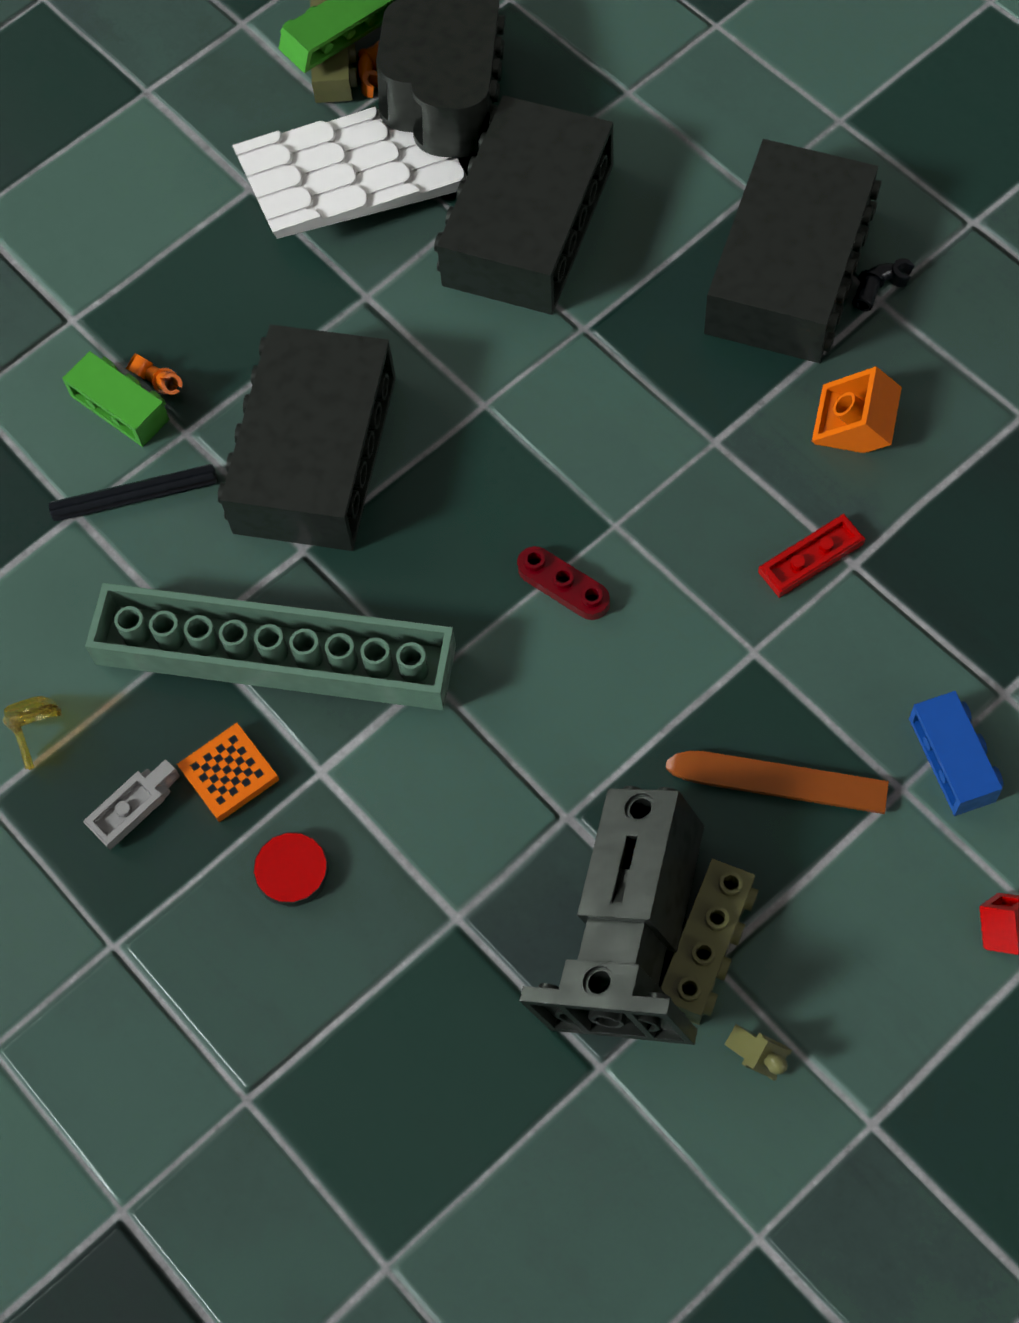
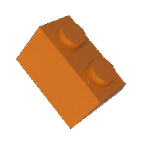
[812,366,902,453]

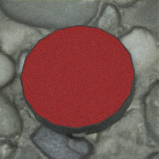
[253,832,329,907]

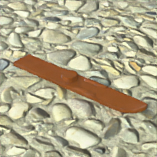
[666,751,889,814]

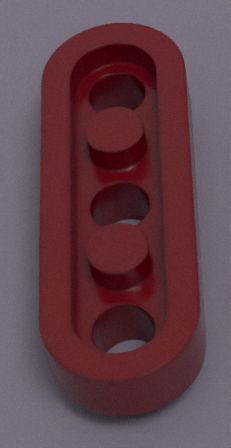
[517,546,610,620]

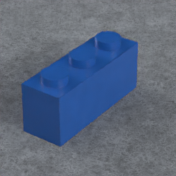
[909,691,1003,816]

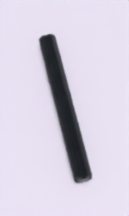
[49,464,217,521]

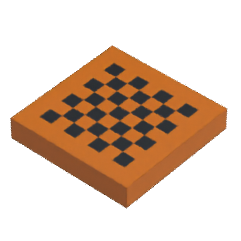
[177,723,279,822]

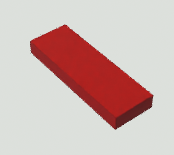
[758,513,865,598]

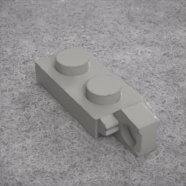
[83,759,180,850]

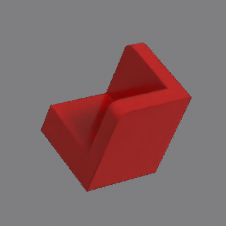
[979,893,1019,955]

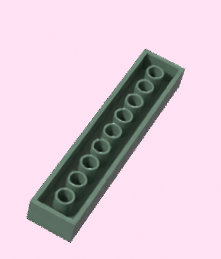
[85,583,456,711]

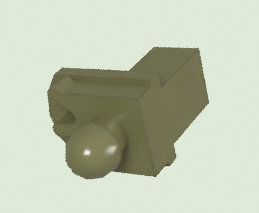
[724,1024,792,1081]

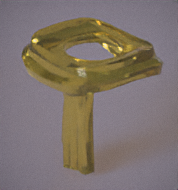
[3,696,62,770]

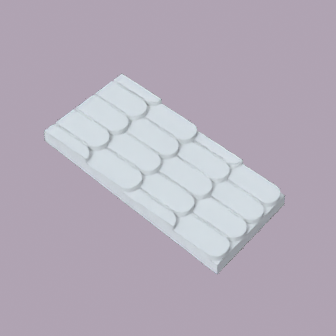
[232,107,467,239]

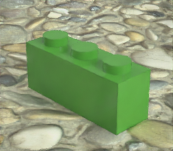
[62,351,170,447]

